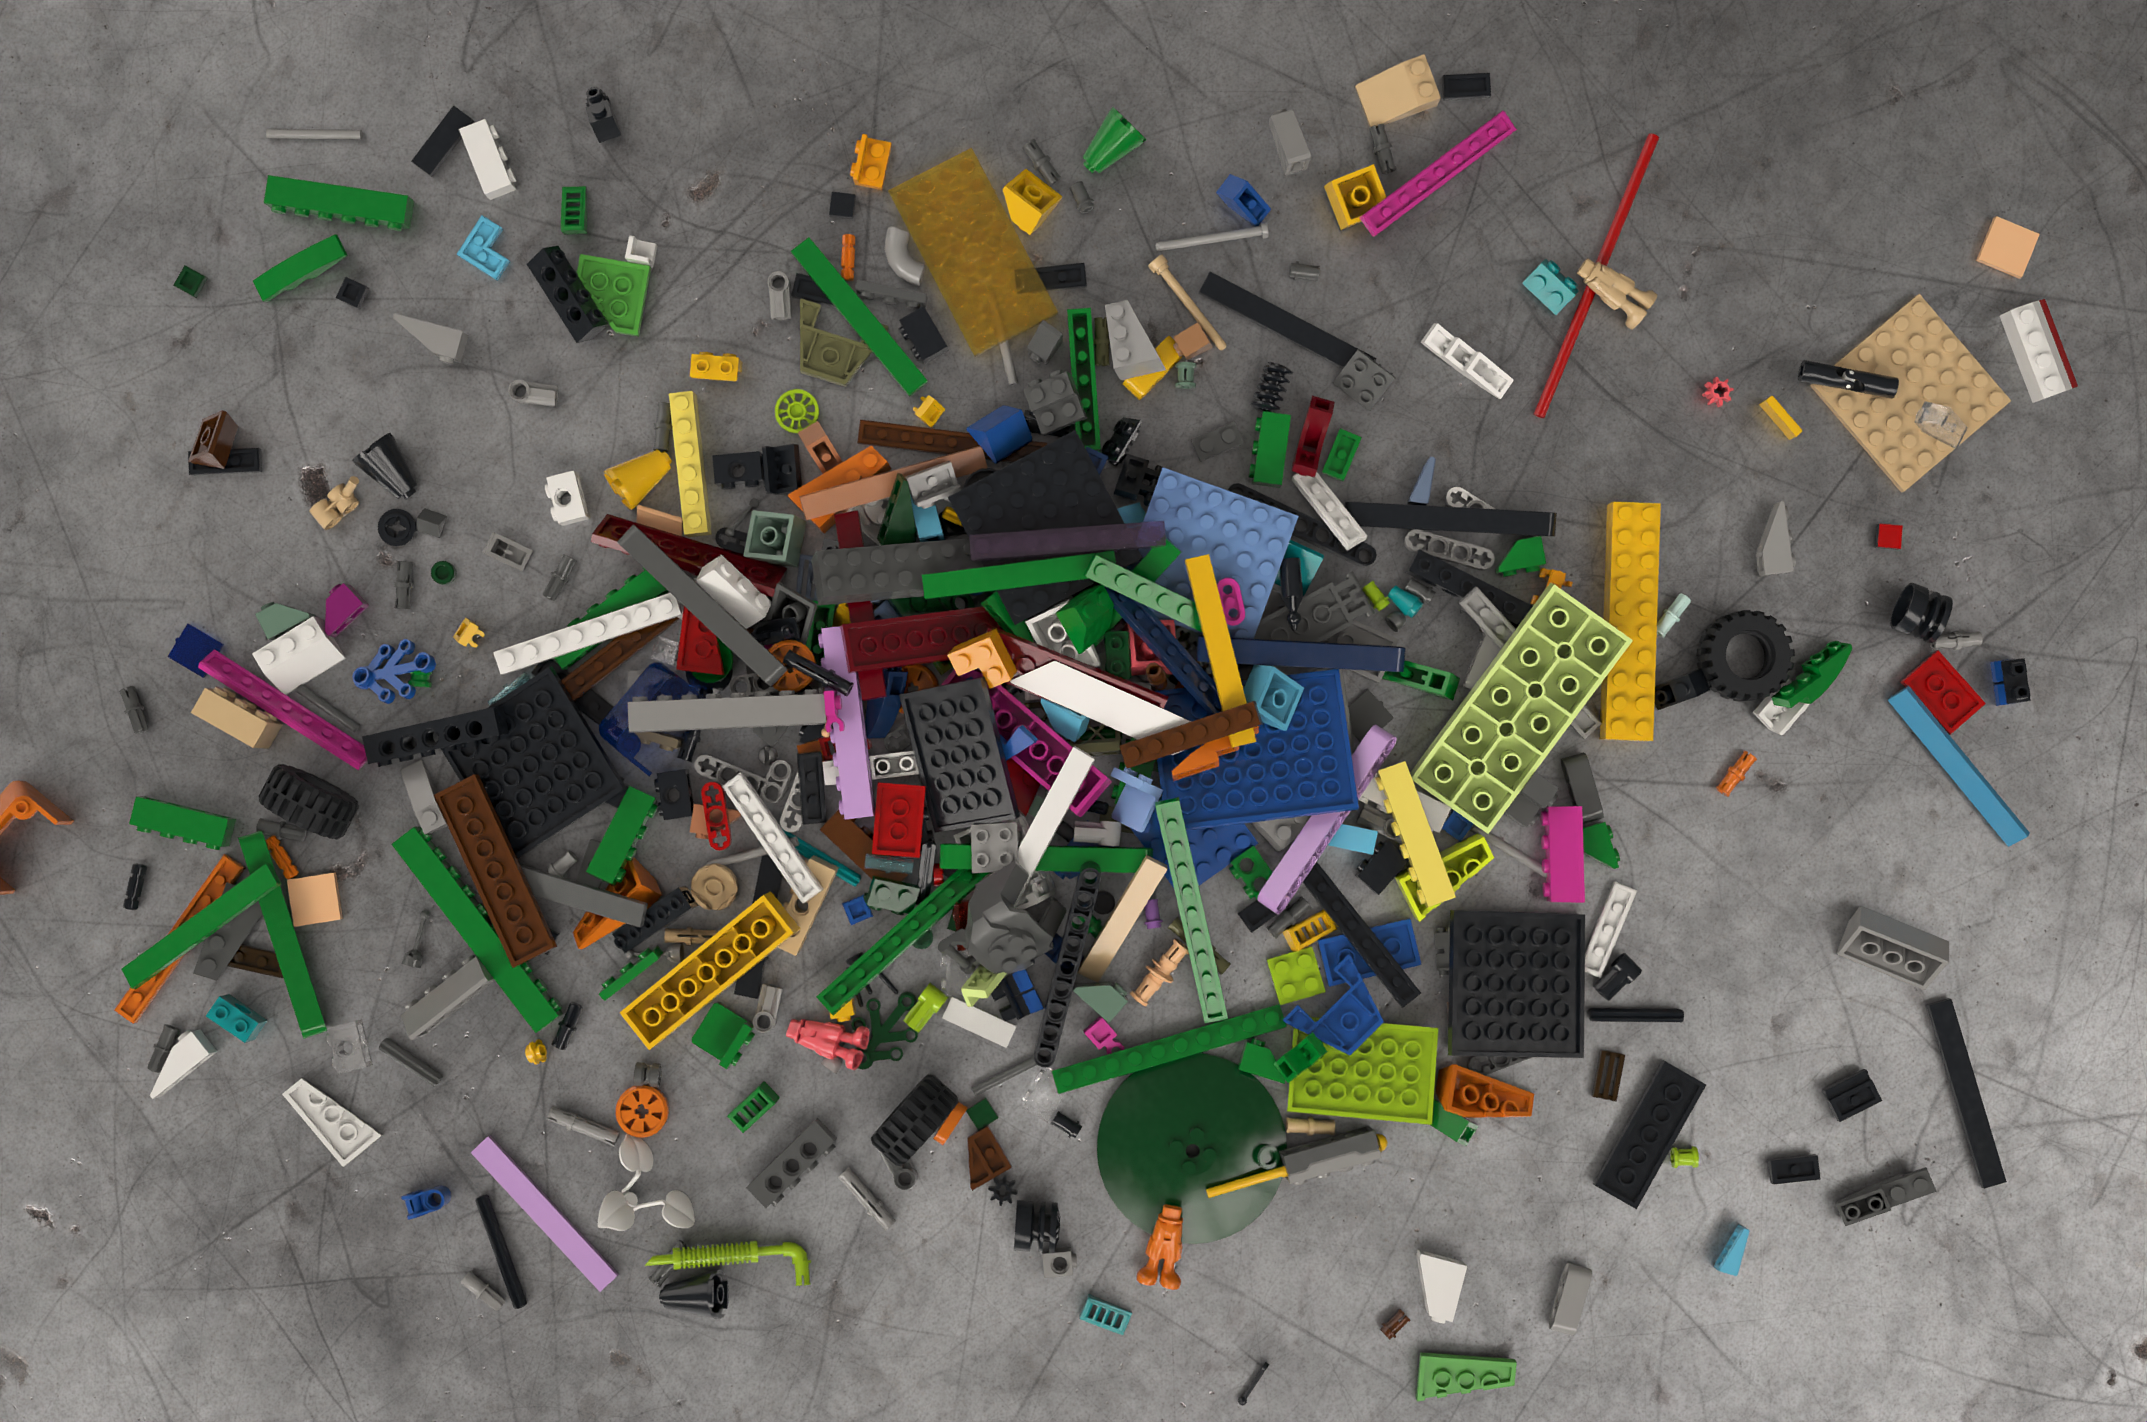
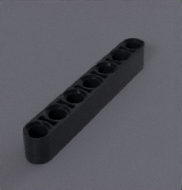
[1228,483,1377,568]

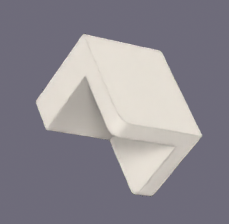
[625,235,657,268]

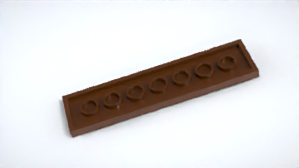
[434,774,557,968]

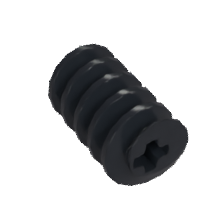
[1250,362,1294,412]

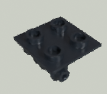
[1101,417,1142,467]

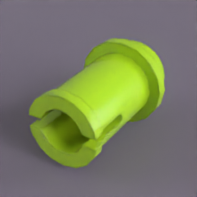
[1362,581,1390,612]

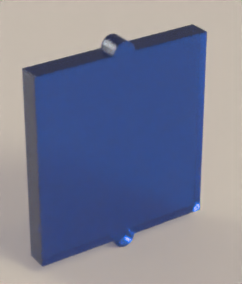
[168,623,224,678]

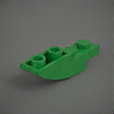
[1771,641,1852,708]

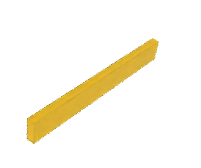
[1185,554,1256,748]

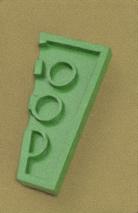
[1416,1352,1517,1401]

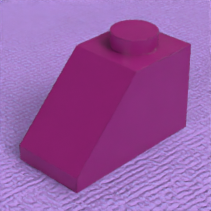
[325,583,369,638]

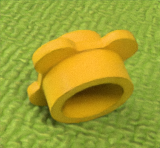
[525,1039,547,1065]

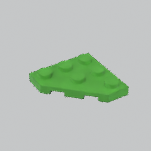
[577,254,651,337]

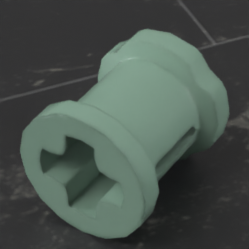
[1175,362,1196,389]

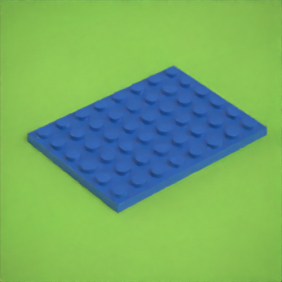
[1155,669,1359,830]

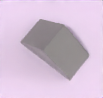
[483,532,533,572]

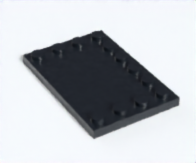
[899,677,1020,833]

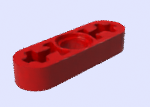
[701,782,732,851]

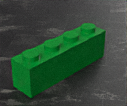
[586,786,658,887]
[129,796,236,850]

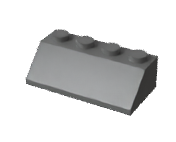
[1837,906,1949,990]
[400,955,495,1041]

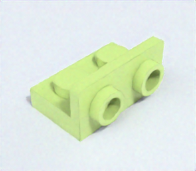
[961,964,1007,1007]

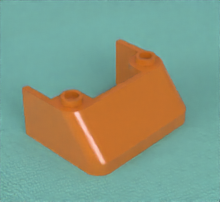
[0,780,74,895]

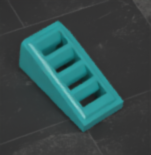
[1079,1294,1132,1335]

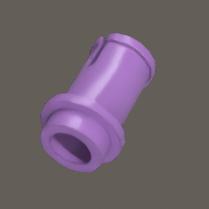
[1144,899,1163,929]

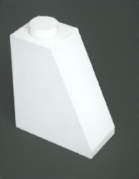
[1416,1249,1467,1324]

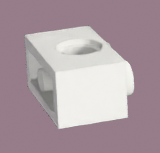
[545,470,590,526]

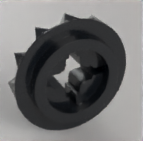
[378,509,417,547]

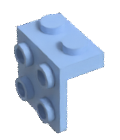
[1110,767,1163,832]

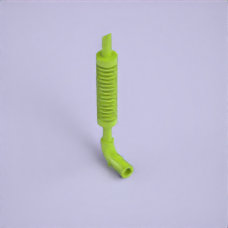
[645,1241,811,1286]

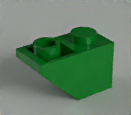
[1495,536,1546,577]
[1583,821,1620,869]

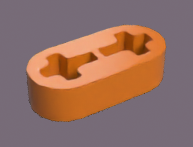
[933,1102,968,1145]

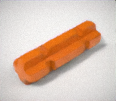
[841,234,855,281]
[265,836,299,880]

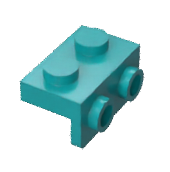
[1522,259,1579,315]

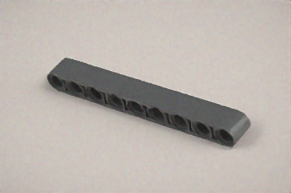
[617,524,788,687]

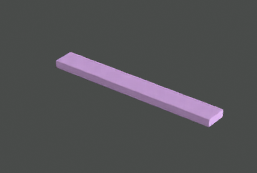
[471,1135,619,1292]

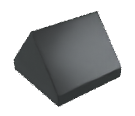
[417,508,447,538]

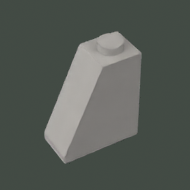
[1269,109,1311,176]

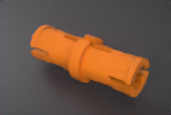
[1716,750,1757,797]

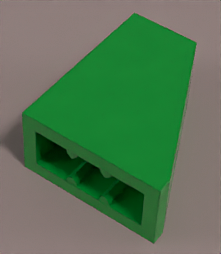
[1431,1098,1479,1146]

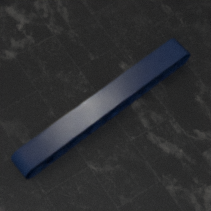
[1197,636,1406,672]

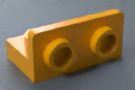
[850,134,892,190]

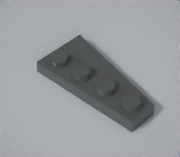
[193,882,263,981]

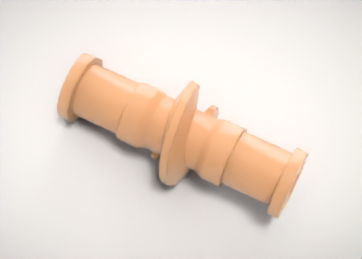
[1130,938,1189,1007]

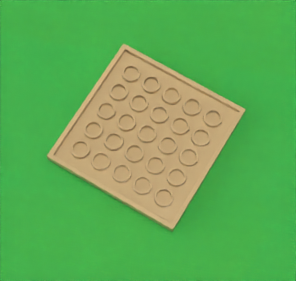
[1810,294,2011,493]

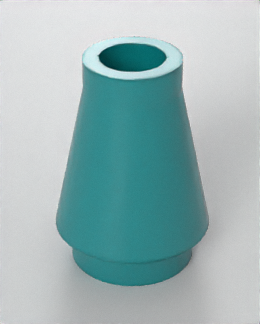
[1387,585,1423,618]

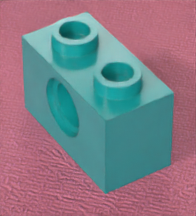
[206,994,268,1043]

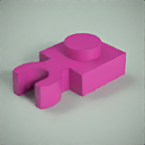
[1083,1016,1125,1055]

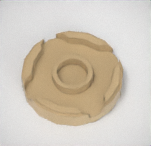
[691,863,739,910]

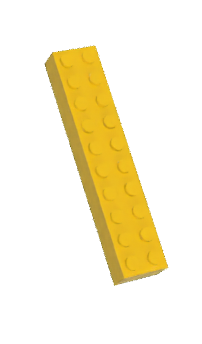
[1599,502,1661,741]

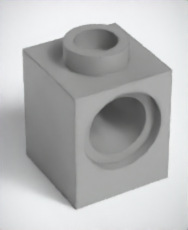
[1042,1247,1077,1278]

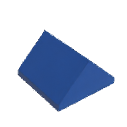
[966,405,1033,464]

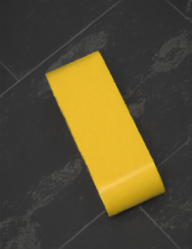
[1123,335,1184,400]

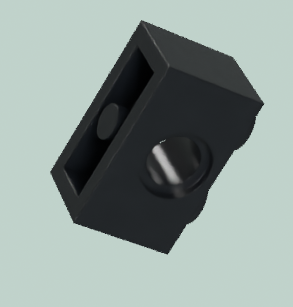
[712,451,764,490]
[654,769,694,820]

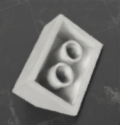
[252,616,346,695]

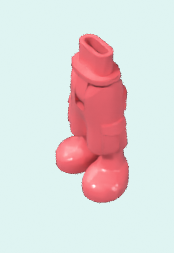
[786,1019,870,1070]

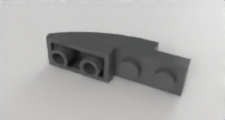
[1836,1167,1937,1226]

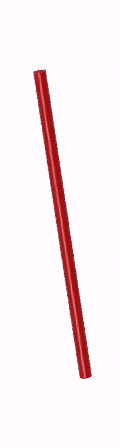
[1534,133,1659,418]

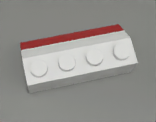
[2000,299,2078,403]

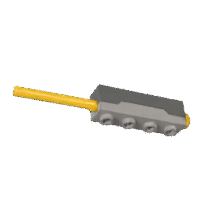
[1206,1126,1388,1198]

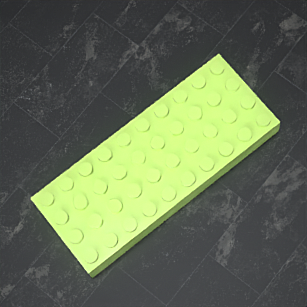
[1410,582,1633,834]

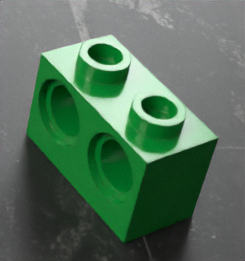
[1228,845,1273,901]

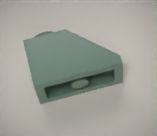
[255,602,316,640]

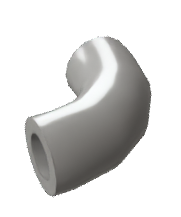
[884,227,926,286]

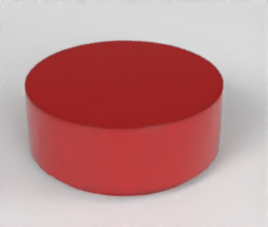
[932,863,944,887]

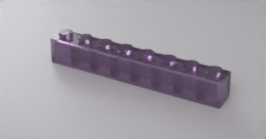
[969,521,1166,561]

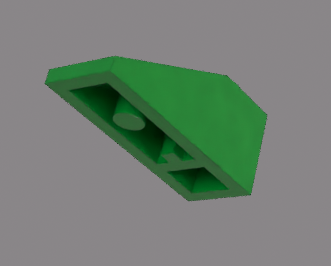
[981,590,1033,642]
[1382,660,1460,701]

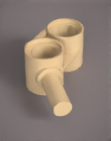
[309,476,360,530]

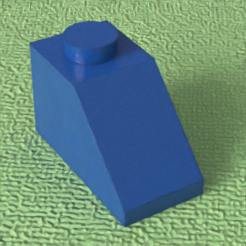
[1216,174,1271,227]

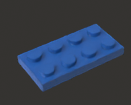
[1317,918,1422,987]

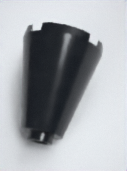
[352,433,417,500]
[659,1269,729,1319]

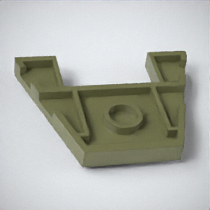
[800,298,889,387]

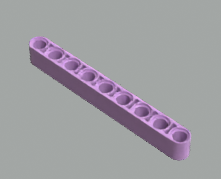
[1257,725,1397,914]

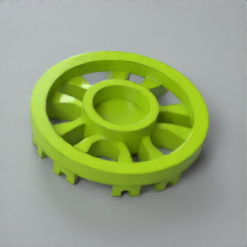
[775,389,819,434]

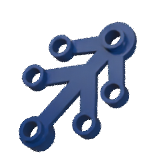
[352,639,436,704]

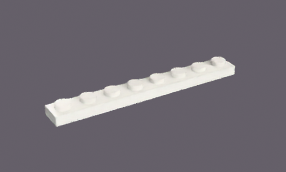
[493,593,683,675]

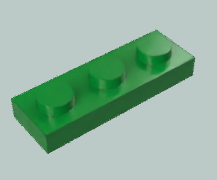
[598,945,663,1001]

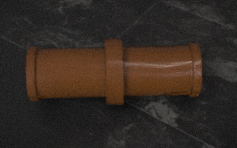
[1146,663,1167,691]

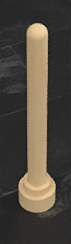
[1148,254,1226,350]

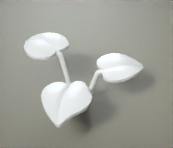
[598,1134,695,1231]

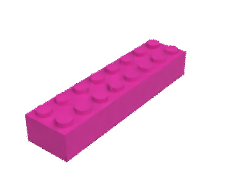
[940,669,1112,817]

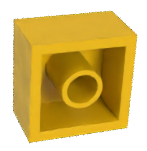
[1324,164,1386,230]

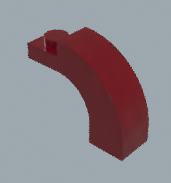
[1292,395,1335,478]

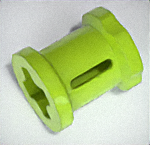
[1670,1146,1699,1168]

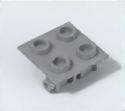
[971,822,1022,873]

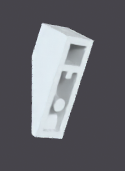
[150,1029,218,1099]

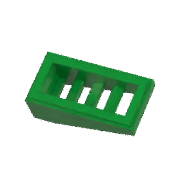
[561,186,587,235]
[727,1081,780,1133]

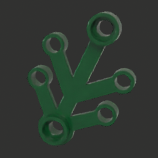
[851,991,918,1070]

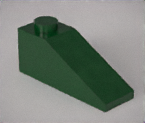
[877,473,917,545]

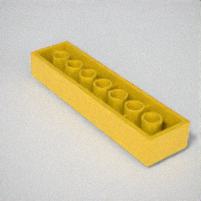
[620,891,801,1050]

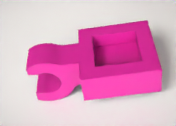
[824,690,845,732]

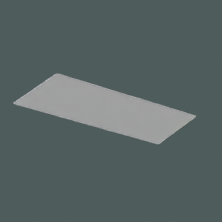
[1010,661,1191,755]

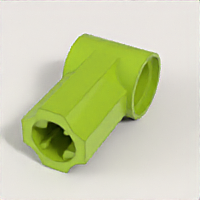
[903,983,949,1033]

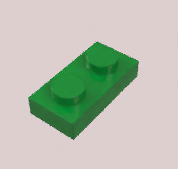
[1321,428,1362,482]

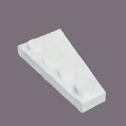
[282,1078,383,1167]

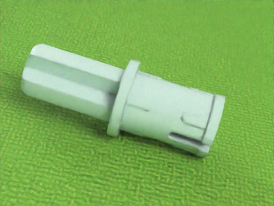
[1657,593,1691,638]

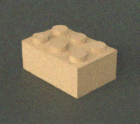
[191,686,283,749]

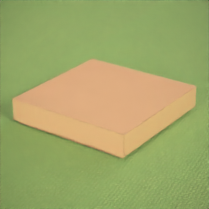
[1976,216,2040,279]
[287,872,343,927]

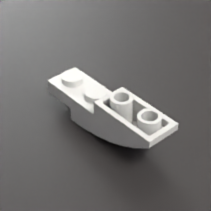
[822,751,919,785]

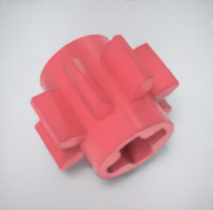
[1702,377,1734,407]

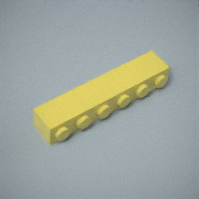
[669,391,712,537]
[1375,761,1456,908]

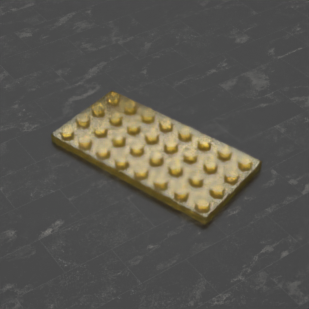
[888,148,1058,357]

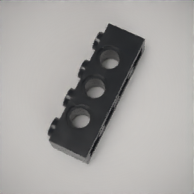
[527,246,608,343]

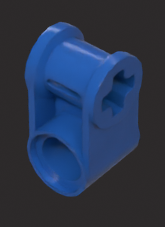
[401,1185,452,1220]

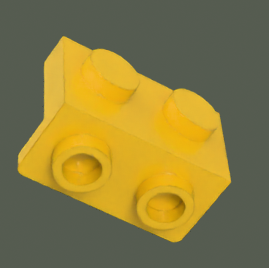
[690,352,743,382]

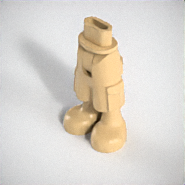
[1577,258,1657,330]

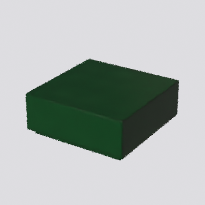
[173,265,208,298]
[966,1097,999,1131]

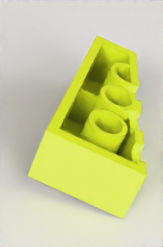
[1394,833,1494,922]

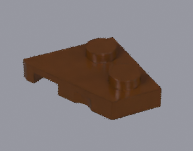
[967,1125,1012,1191]

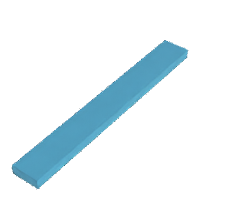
[1888,686,2030,847]

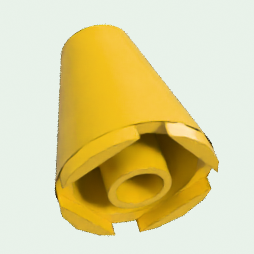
[604,449,672,510]

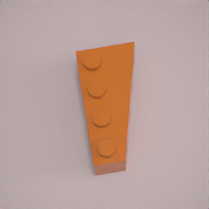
[787,446,892,534]

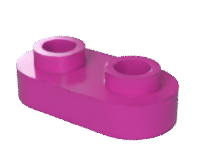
[1217,577,1245,626]

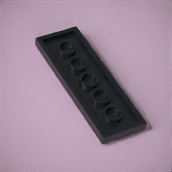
[1593,1060,1706,1209]

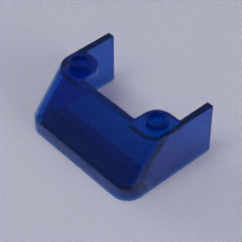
[599,662,706,777]

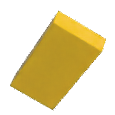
[1759,396,1803,440]

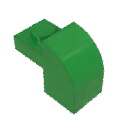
[1274,1032,1328,1083]

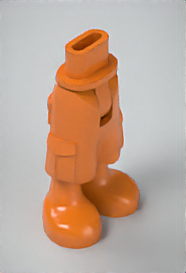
[1136,1204,1183,1290]

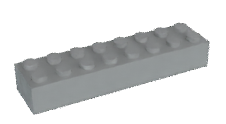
[628,690,826,733]

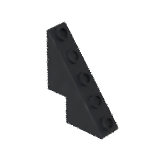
[612,886,699,954]

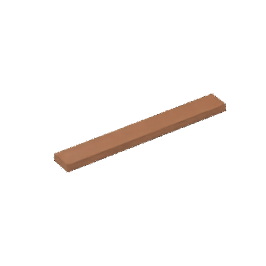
[799,446,988,520]

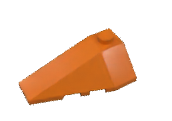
[573,857,662,950]
[1436,1064,1534,1118]

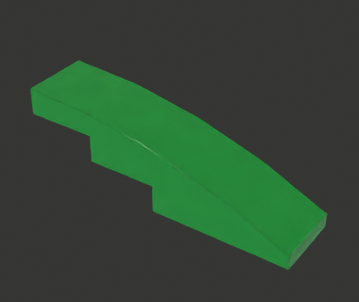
[253,234,348,302]

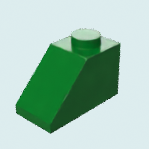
[1238,1038,1286,1084]

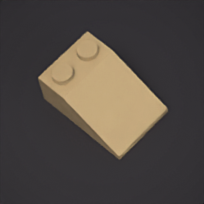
[1355,54,1441,128]

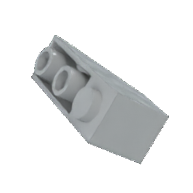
[1756,501,1796,577]

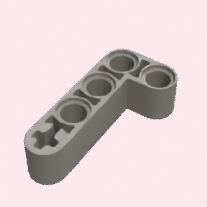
[694,755,794,803]

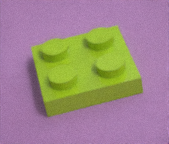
[1266,946,1326,1005]

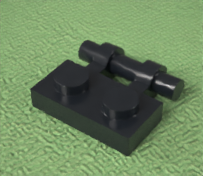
[1114,454,1163,507]

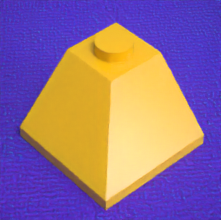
[1003,168,1063,235]

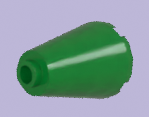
[1083,107,1147,173]

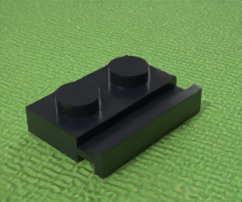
[1822,1069,1882,1122]

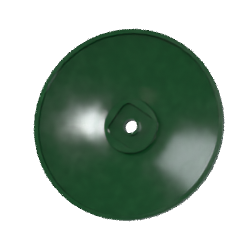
[1097,1052,1287,1244]

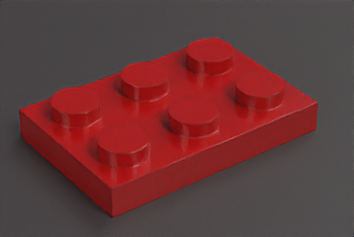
[1900,650,1986,735]
[872,782,926,858]

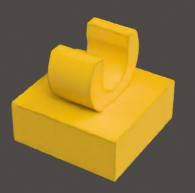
[913,395,945,428]
[453,617,485,648]

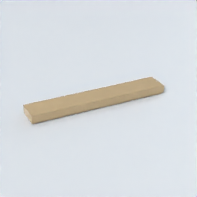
[1077,855,1168,982]

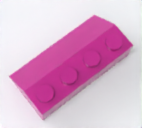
[1541,806,1585,903]

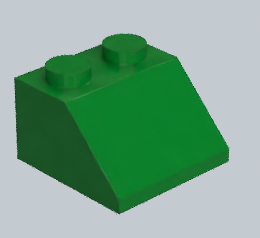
[1056,584,1114,654]

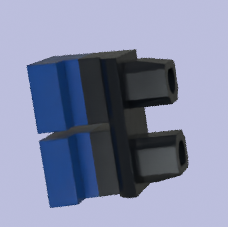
[1990,658,2031,706]
[991,969,1044,1021]

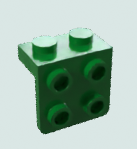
[692,1003,755,1069]

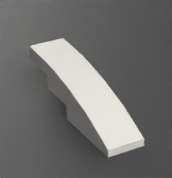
[1421,323,1514,399]

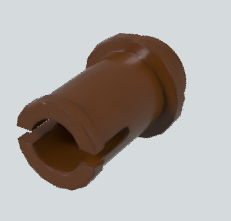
[1380,1309,1411,1340]

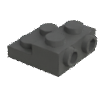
[1024,370,1087,436]

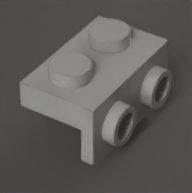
[905,461,962,509]

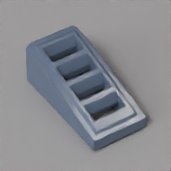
[1407,457,1436,506]

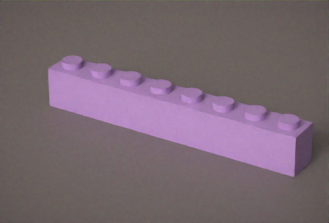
[818,626,875,819]

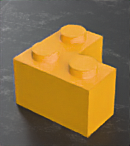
[948,629,1017,689]

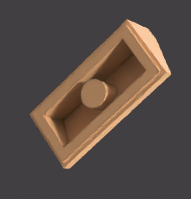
[637,505,684,536]

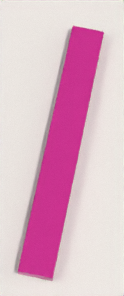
[1359,110,1517,237]
[198,649,367,771]

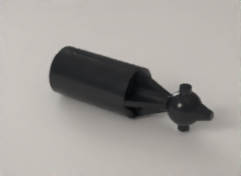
[1279,558,1303,631]

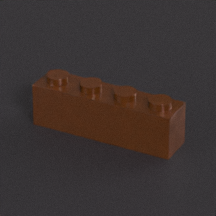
[820,810,910,882]

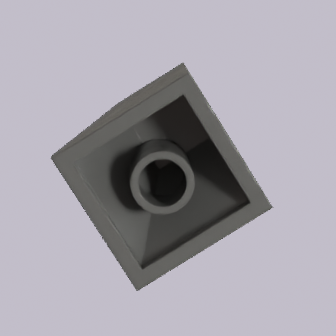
[767,582,818,645]

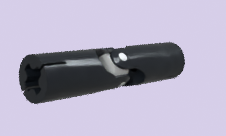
[1798,360,1899,399]

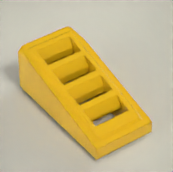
[1283,910,1337,952]

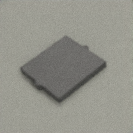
[1348,689,1394,743]

